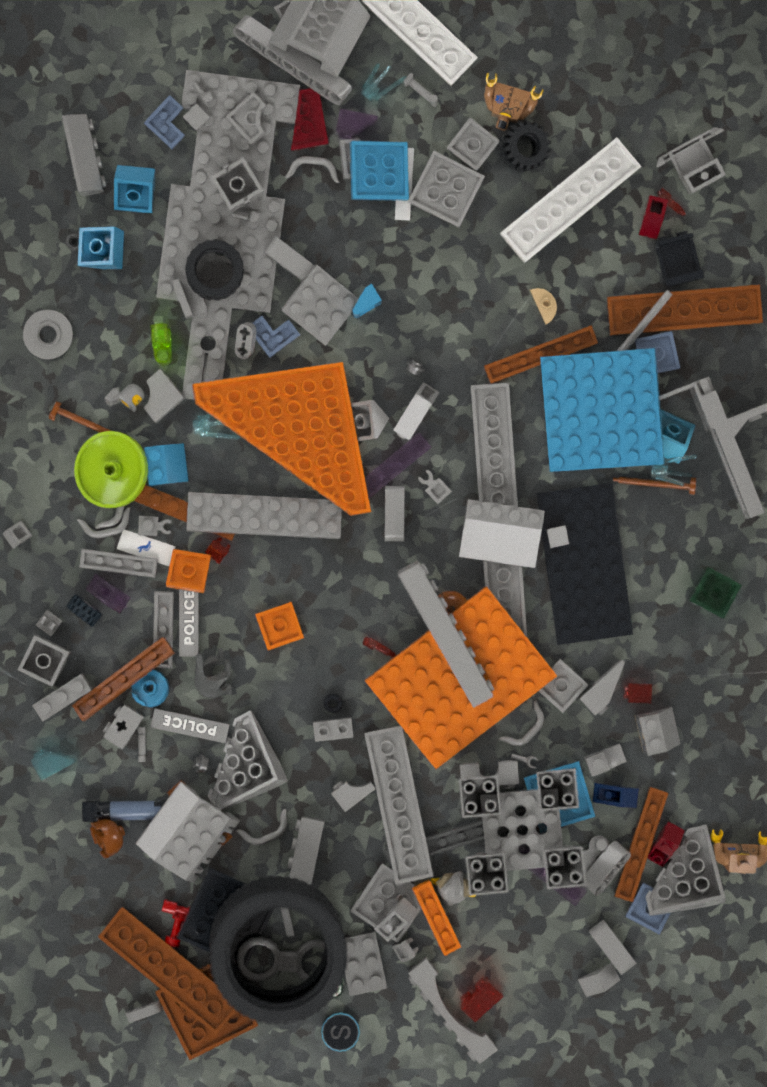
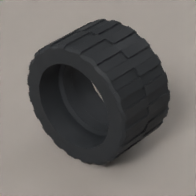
[185,239,244,301]

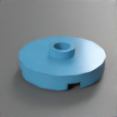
[131,669,169,707]

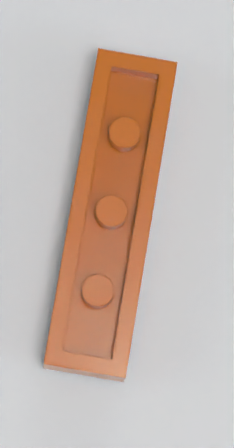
[412,879,461,956]

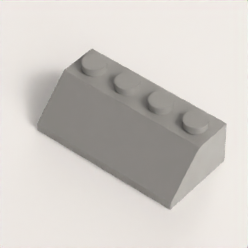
[62,114,107,197]

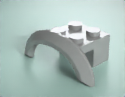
[656,127,726,194]

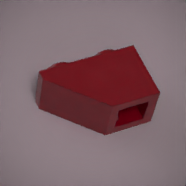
[638,195,668,240]
[647,821,685,867]

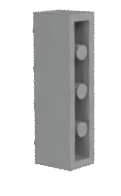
[287,816,325,885]

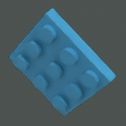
[350,141,409,201]
[523,761,595,833]

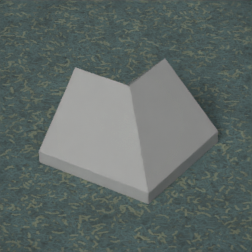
[351,400,389,441]

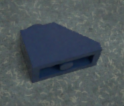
[593,783,639,808]

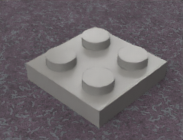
[446,118,500,172]
[539,659,588,713]

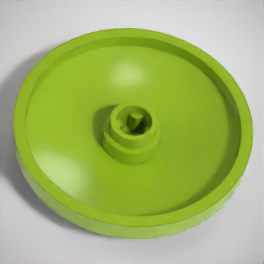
[74,431,148,508]

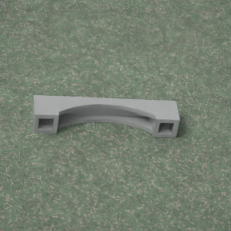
[408,957,498,1064]

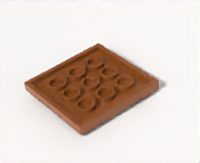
[155,963,259,1060]

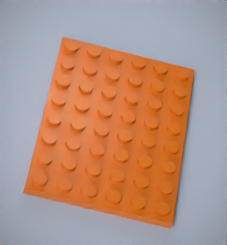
[365,586,557,769]

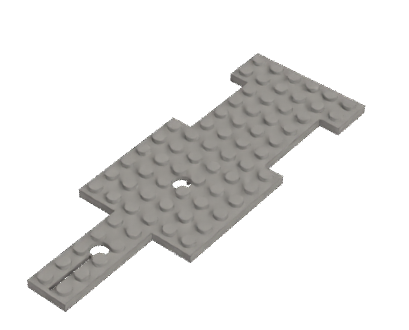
[156,70,300,400]

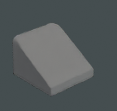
[3,520,32,549]
[546,525,569,548]

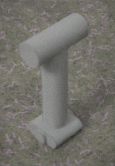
[404,73,438,107]

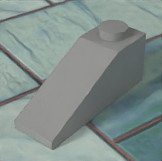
[578,659,625,716]

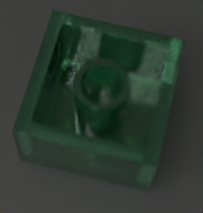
[687,567,742,619]

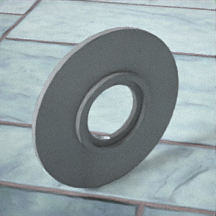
[23,310,73,359]

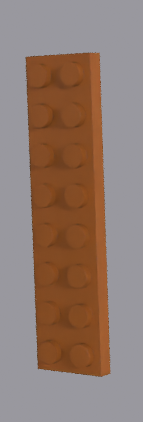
[607,284,763,336]
[98,907,236,1035]

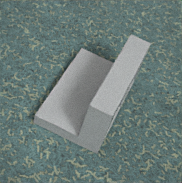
[171,278,208,319]

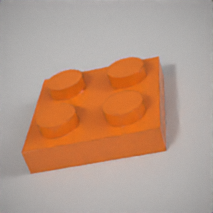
[166,549,211,593]
[255,602,304,650]

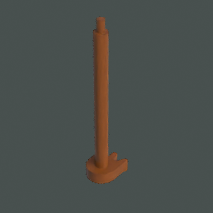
[48,401,111,433]
[613,477,696,495]

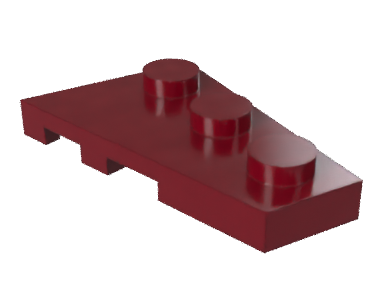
[291,88,329,151]

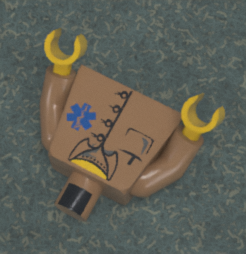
[484,73,544,131]
[710,829,767,874]

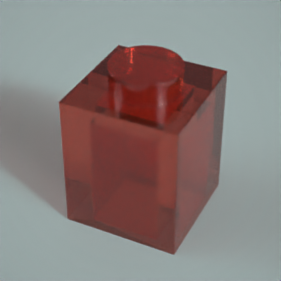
[623,682,652,704]

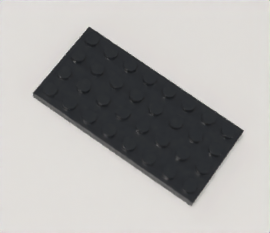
[536,483,633,645]

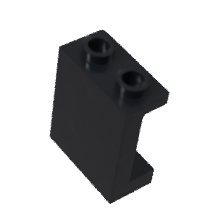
[654,231,704,288]

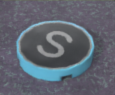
[321,1012,360,1052]

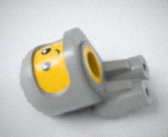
[104,384,145,412]

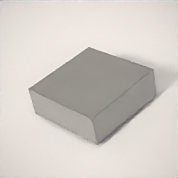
[183,103,210,131]

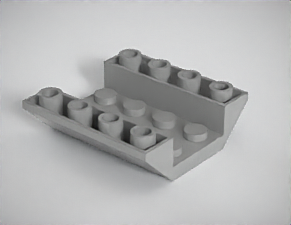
[269,0,371,77]

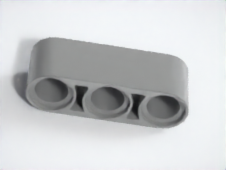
[264,237,314,281]
[385,486,405,542]
[585,841,631,896]
[588,920,637,975]

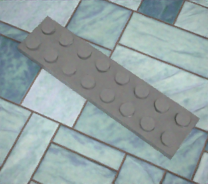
[186,492,342,539]
[364,726,434,884]

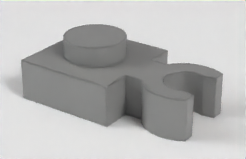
[418,470,452,505]
[138,516,172,536]

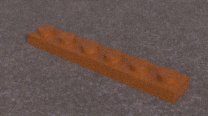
[484,325,598,384]
[134,485,235,541]
[72,637,175,722]
[614,787,668,902]

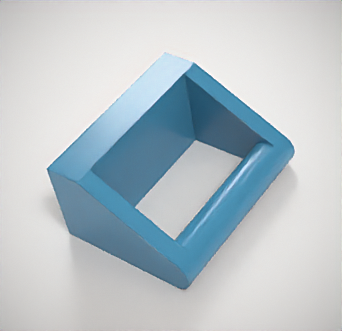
[353,284,382,318]

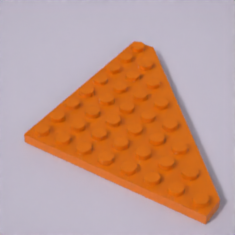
[192,362,371,516]

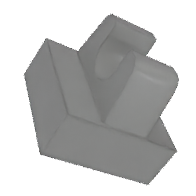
[36,610,63,636]
[392,938,418,962]

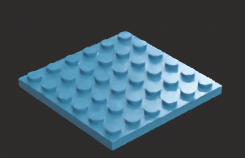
[540,348,665,472]

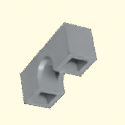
[32,673,93,722]
[459,760,519,789]

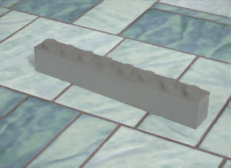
[397,560,495,708]

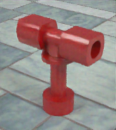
[162,899,190,947]

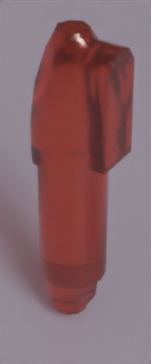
[657,188,686,216]
[362,637,396,657]

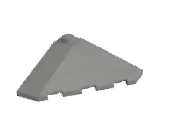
[208,710,288,811]
[646,824,725,916]

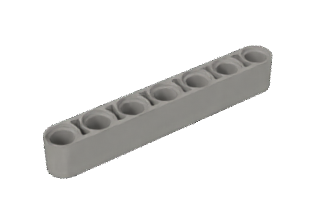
[233,15,352,105]

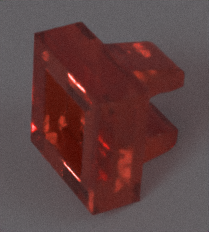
[205,537,231,564]

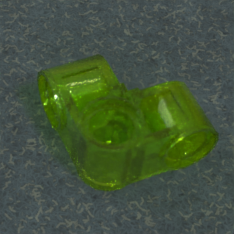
[150,323,172,366]

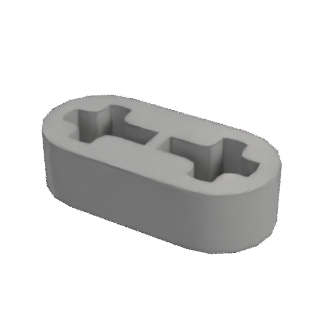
[235,322,257,359]
[125,1001,163,1023]

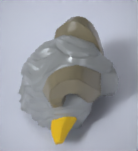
[430,871,476,906]

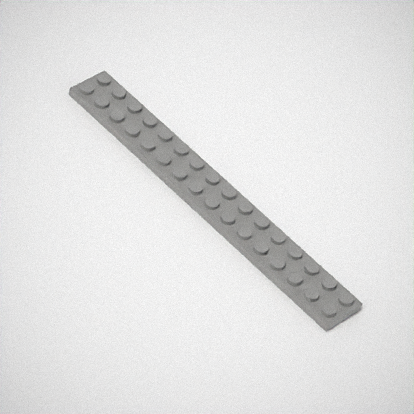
[470,383,527,636]

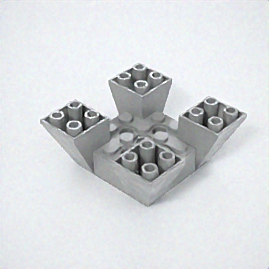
[459,769,586,896]

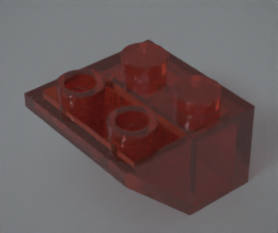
[459,977,504,1022]

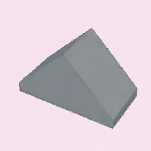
[578,963,620,997]

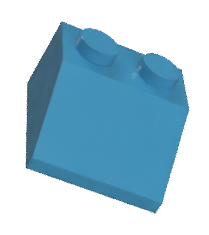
[114,165,155,213]
[78,227,124,269]
[144,443,189,486]

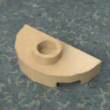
[530,288,557,325]

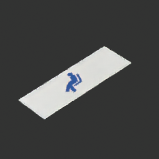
[117,530,176,566]

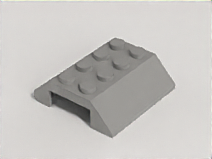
[136,781,240,883]

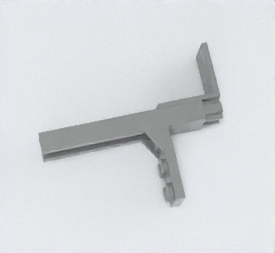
[659,377,767,519]

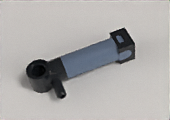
[82,800,166,822]

